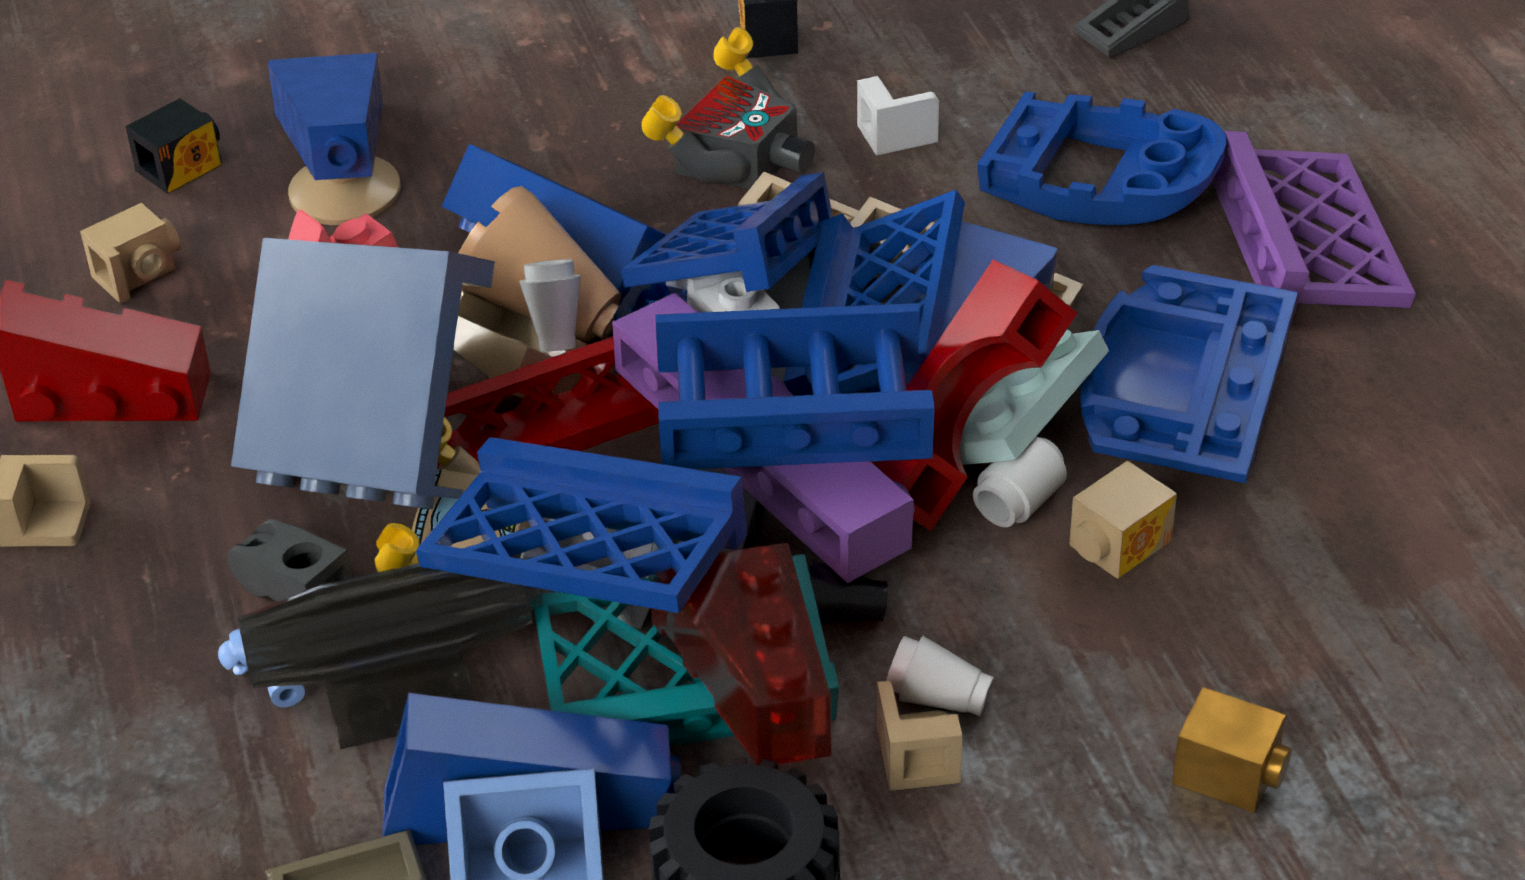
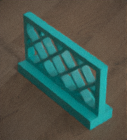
[532,554,839,746]

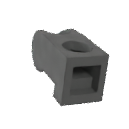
[226,519,360,635]

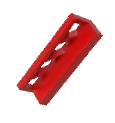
[437,337,659,468]

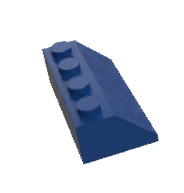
[441,143,667,305]

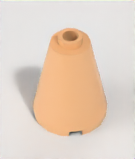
[458,186,624,343]

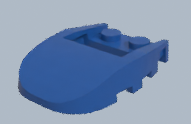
[977,92,1226,225]

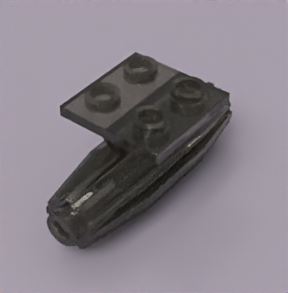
[237,556,543,750]

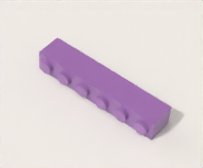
[612,293,915,583]

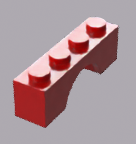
[870,259,1078,531]

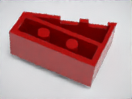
[0,279,211,422]

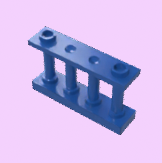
[655,303,935,469]

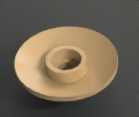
[288,156,401,225]

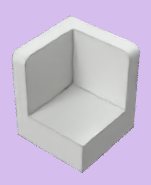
[857,76,939,156]

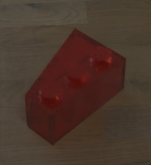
[649,543,831,765]

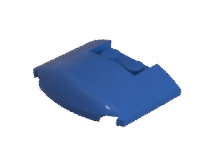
[1080,265,1298,483]

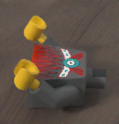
[642,27,815,189]

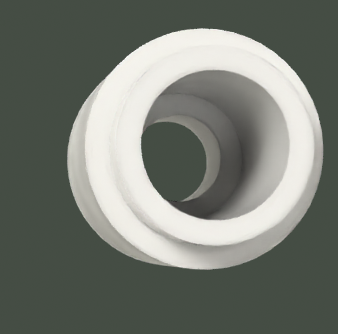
[973,436,1067,527]

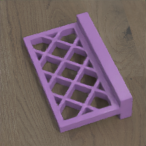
[1212,131,1416,316]

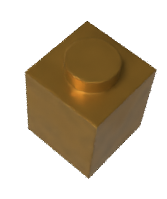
[1172,687,1292,813]

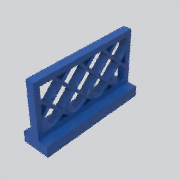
[621,172,833,292]
[783,190,965,396]
[416,437,748,613]

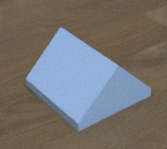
[443,768,604,880]

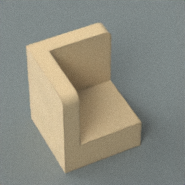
[0,455,91,547]
[876,680,963,791]

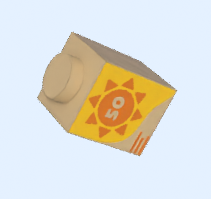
[1069,460,1177,579]

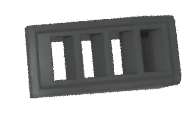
[1073,0,1189,58]

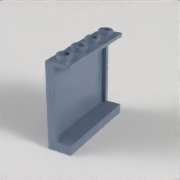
[231,238,495,509]

